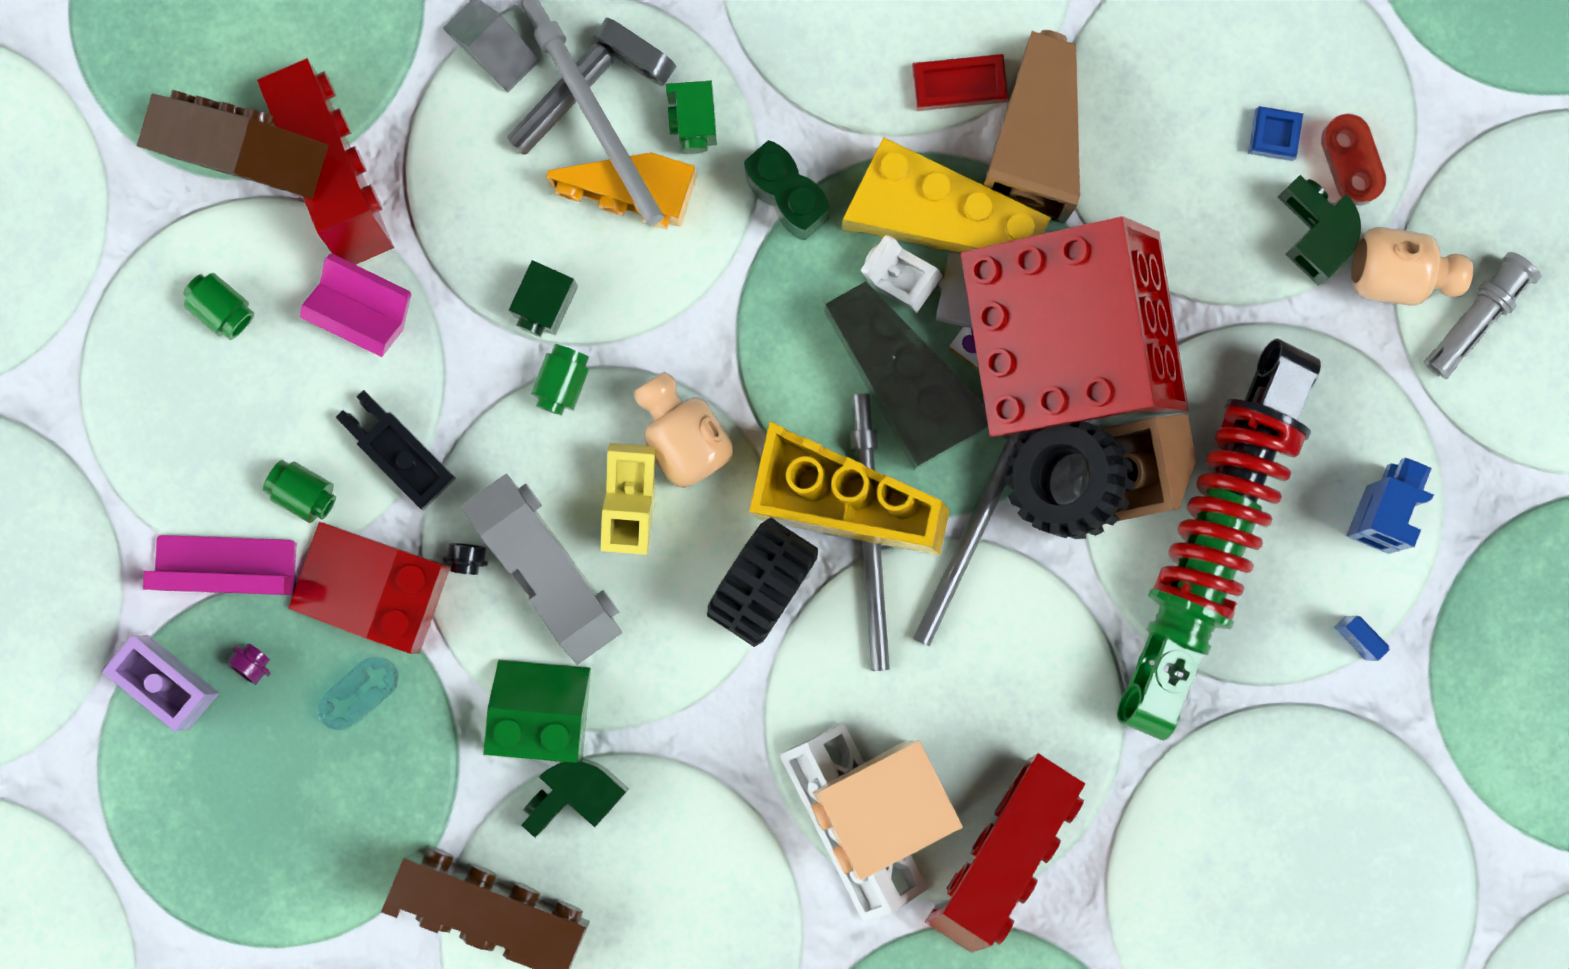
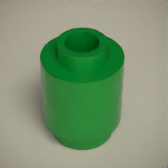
[183,273,254,340]
[531,344,589,416]
[263,460,336,523]

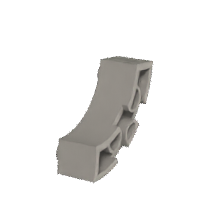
[461,473,623,665]

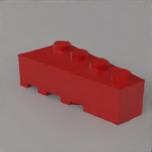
[257,58,394,265]
[925,753,1086,953]

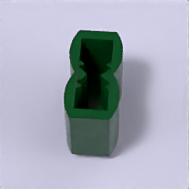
[744,140,830,240]

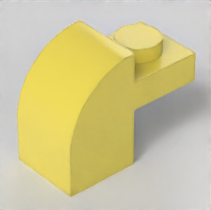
[601,443,656,555]

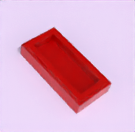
[912,54,1008,111]

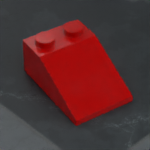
[288,522,450,654]

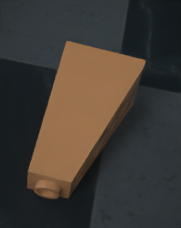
[982,30,1080,223]

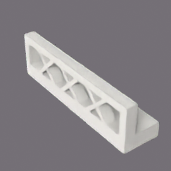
[779,722,928,923]

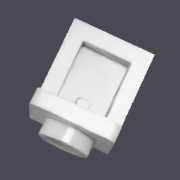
[861,235,943,313]

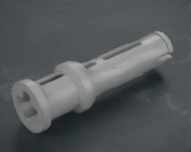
[1424,252,1542,380]

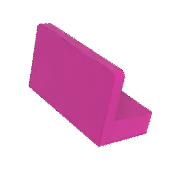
[300,253,411,357]

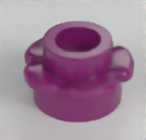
[226,643,271,685]

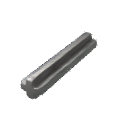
[507,43,613,155]

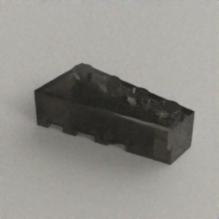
[824,281,988,470]

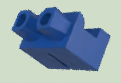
[1346,457,1434,554]

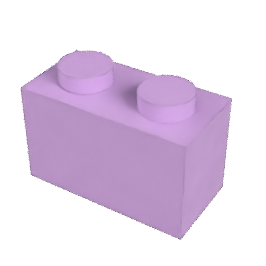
[102,635,220,732]

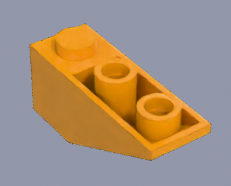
[546,152,697,229]

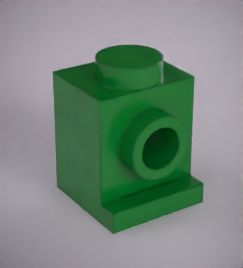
[666,80,717,154]

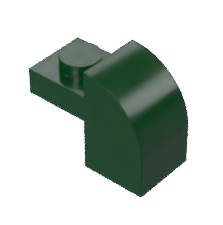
[1278,175,1361,285]
[521,759,629,838]

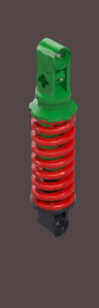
[1117,338,1321,740]

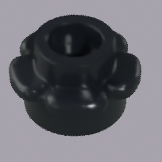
[442,543,488,575]

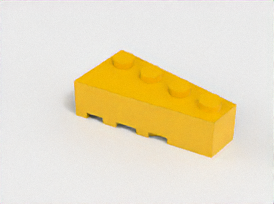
[841,137,1051,253]
[749,421,950,556]

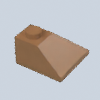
[1086,414,1197,524]

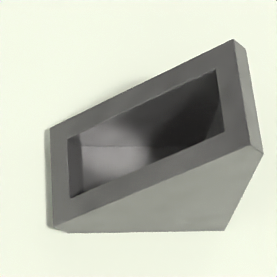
[443,0,540,93]

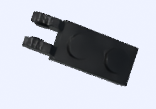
[336,390,456,511]

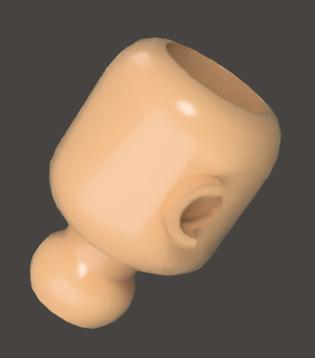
[1351,227,1473,306]
[634,372,733,488]

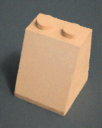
[810,740,963,881]

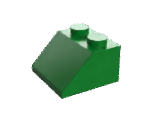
[483,660,591,763]

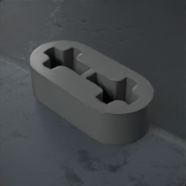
[593,17,677,86]

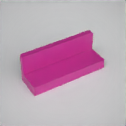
[143,535,297,595]

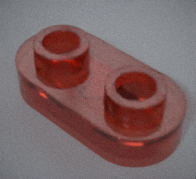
[1321,114,1386,206]

